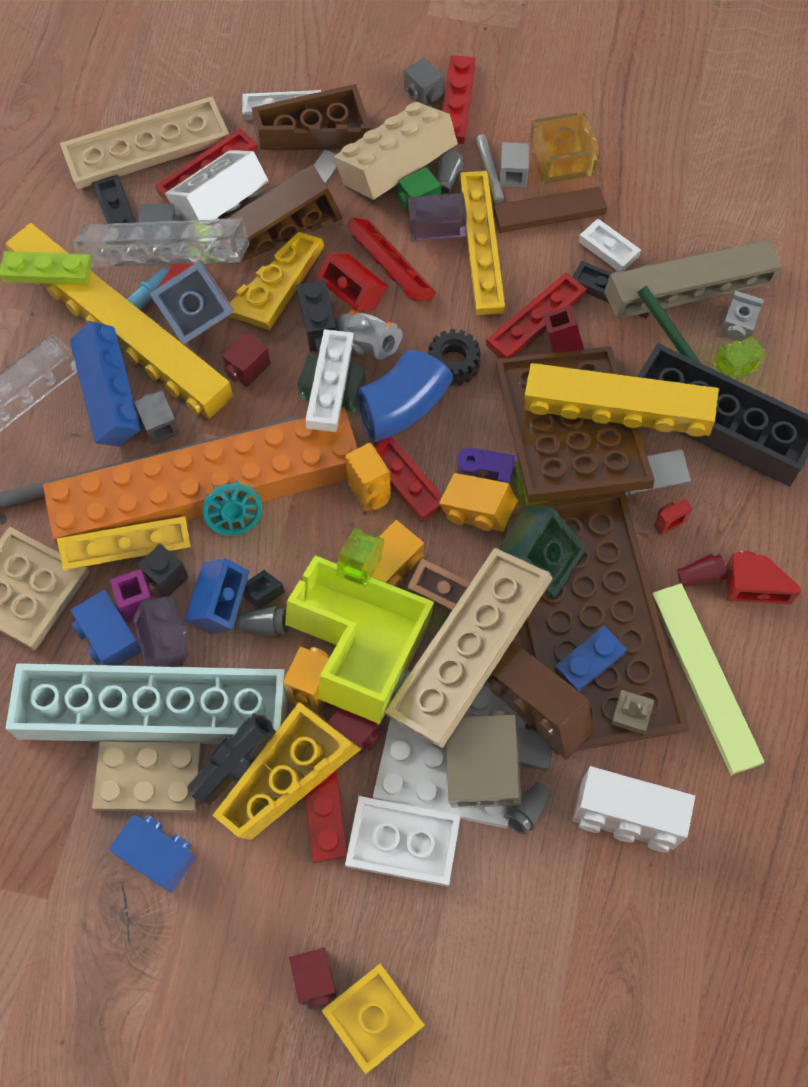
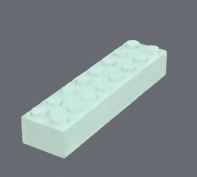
[6,664,287,745]

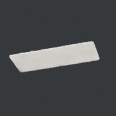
[314,150,337,183]

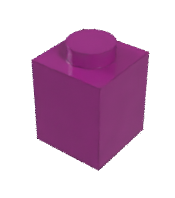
[110,569,158,622]

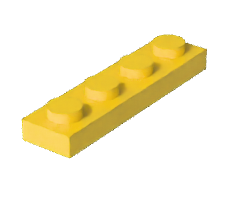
[57,516,191,570]

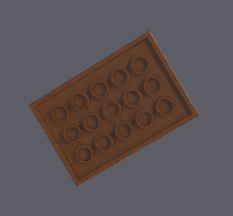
[495,346,655,503]

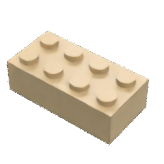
[333,102,458,200]

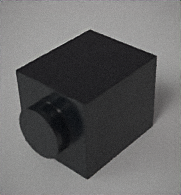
[137,543,189,599]

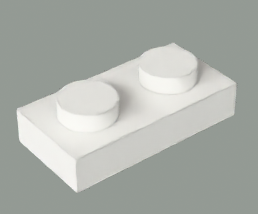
[579,219,641,271]

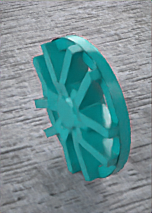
[203,481,262,535]

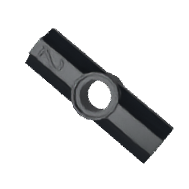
[187,713,276,805]

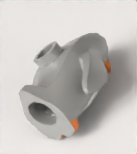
[335,309,403,360]

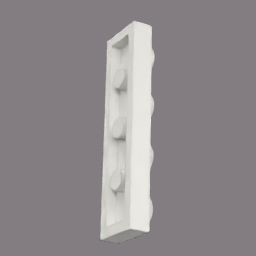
[305,329,354,432]

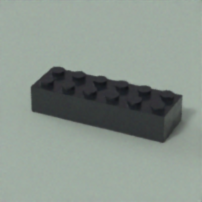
[637,343,808,487]

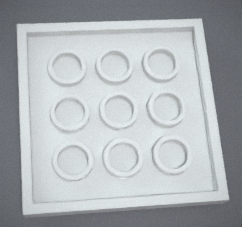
[373,671,526,829]

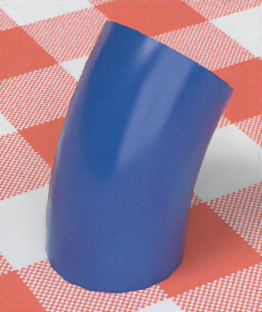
[357,350,453,444]

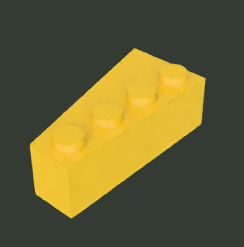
[212,702,361,840]

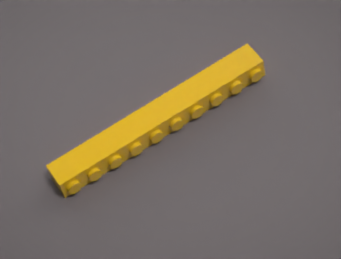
[5,223,234,420]

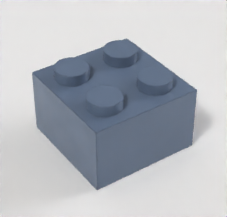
[149,261,235,344]

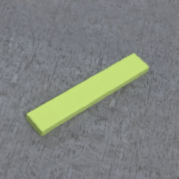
[652,583,764,776]

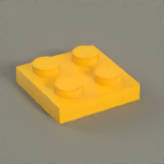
[321,963,425,1075]

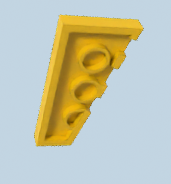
[227,232,325,330]

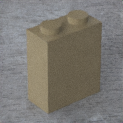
[447,710,522,808]

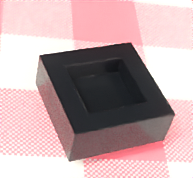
[243,570,285,609]

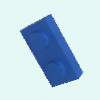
[554,626,627,692]

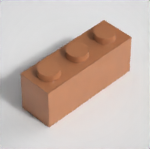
[408,558,471,610]

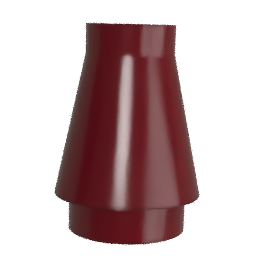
[677,553,727,587]

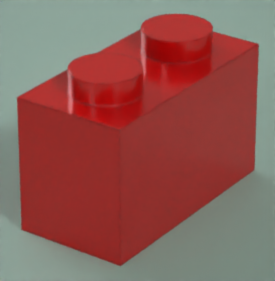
[316,253,388,311]

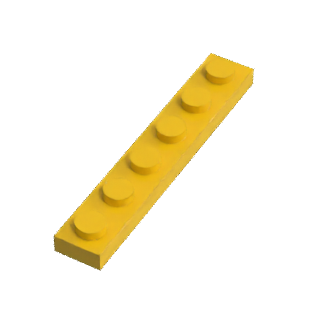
[460,171,505,316]

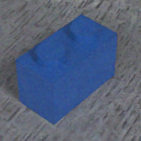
[184,558,250,634]
[71,590,143,666]
[108,814,196,893]

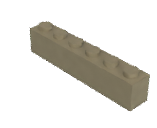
[604,240,782,319]

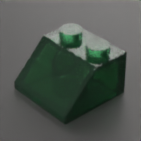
[498,506,587,598]

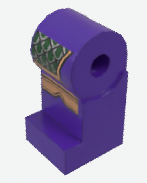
[457,448,516,486]

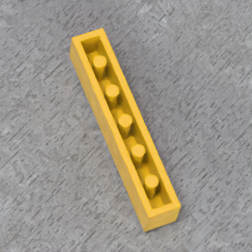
[525,363,719,437]

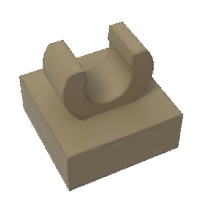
[611,690,654,735]

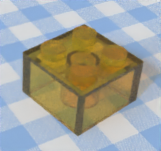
[530,111,600,184]

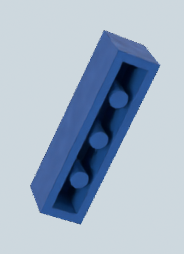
[70,321,141,447]

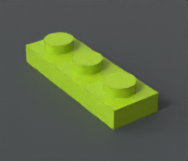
[0,251,92,285]

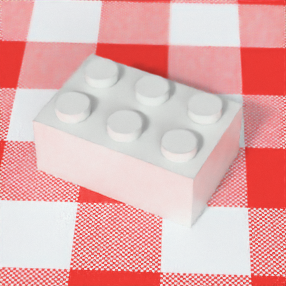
[165,150,269,228]
[572,766,695,852]

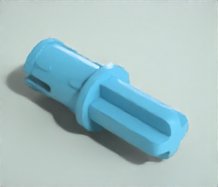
[127,268,169,310]

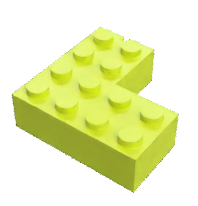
[285,555,434,724]

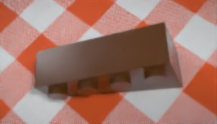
[485,641,593,760]

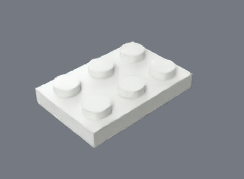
[345,796,461,887]

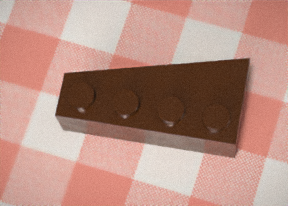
[252,84,371,150]
[218,164,343,262]

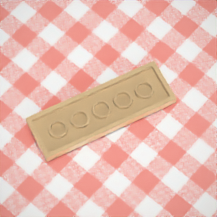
[60,96,229,190]
[385,548,552,748]

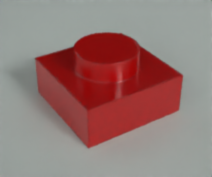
[654,499,693,535]

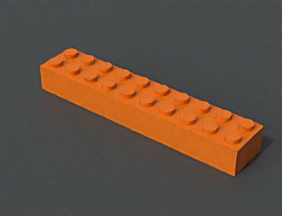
[43,407,358,546]

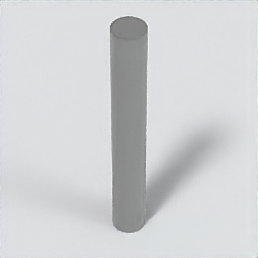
[476,134,504,204]

